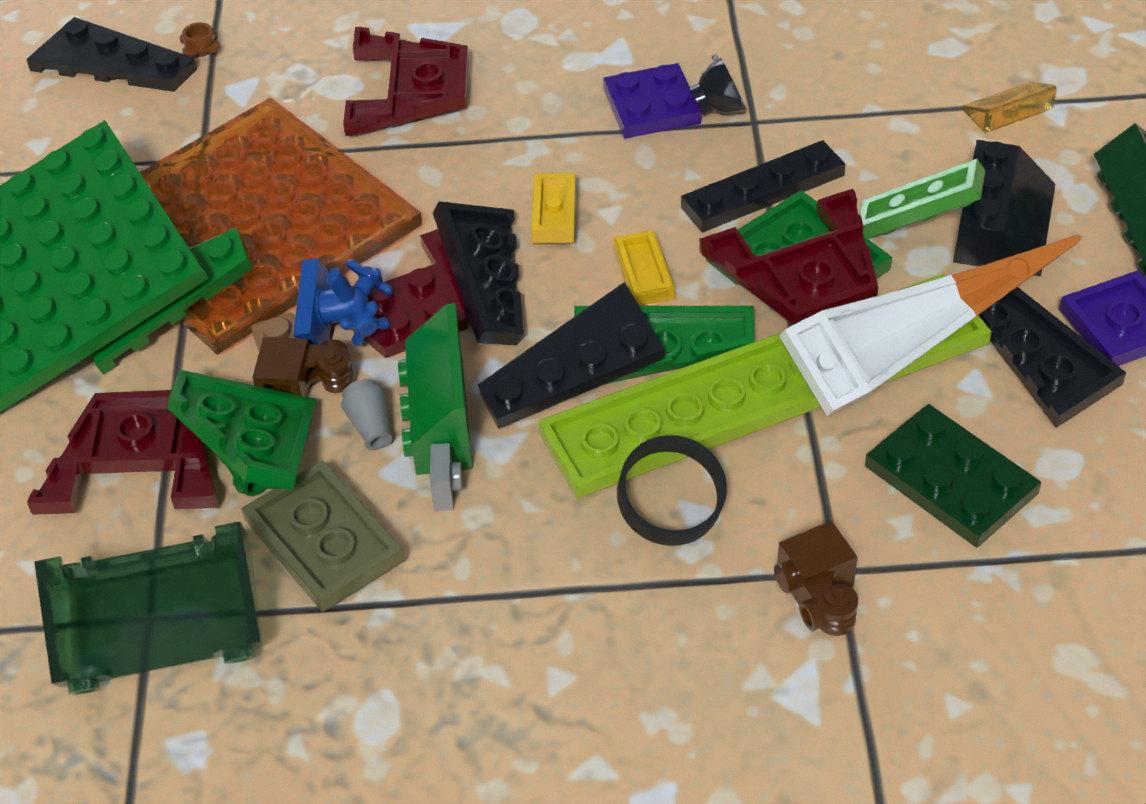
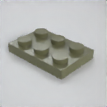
[241,460,405,612]

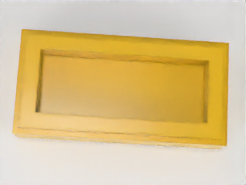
[613,230,675,306]

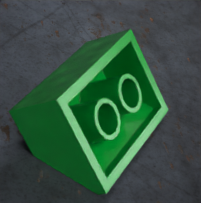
[398,303,472,475]

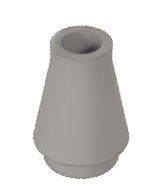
[341,379,393,450]

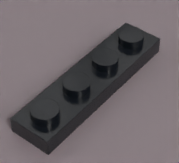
[681,140,846,233]

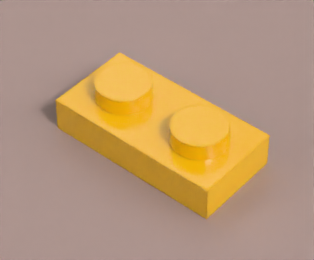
[531,173,576,243]

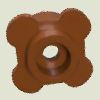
[180,22,220,57]

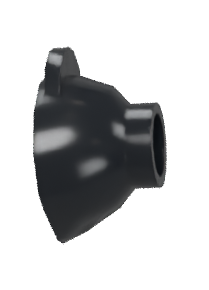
[690,54,747,116]

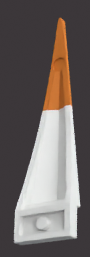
[779,235,1082,416]

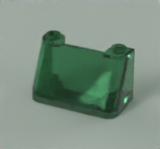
[34,521,263,695]

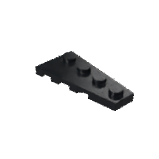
[26,17,197,92]
[432,201,524,345]
[478,282,665,429]
[978,287,1126,428]

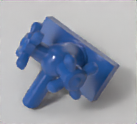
[293,258,393,346]

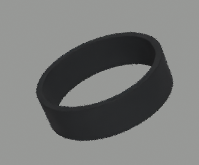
[617,435,727,546]

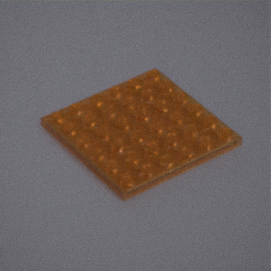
[140,97,422,355]

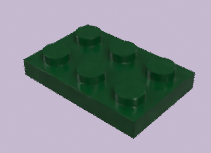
[865,403,1041,548]

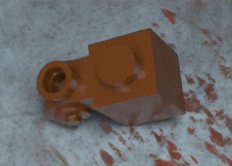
[252,337,354,397]
[774,521,858,636]

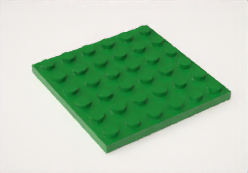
[0,120,209,413]

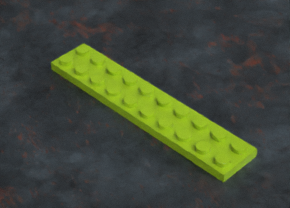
[538,274,992,499]

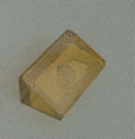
[963,81,1057,133]

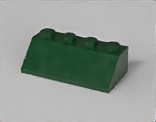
[1094,123,1146,275]

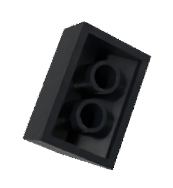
[953,140,1056,277]

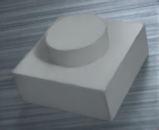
[430,443,463,511]

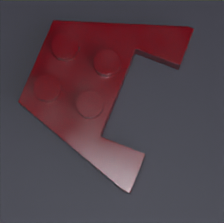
[343,27,469,136]
[699,188,878,325]
[326,229,468,358]
[27,390,218,515]

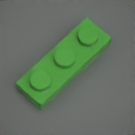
[859,159,985,239]

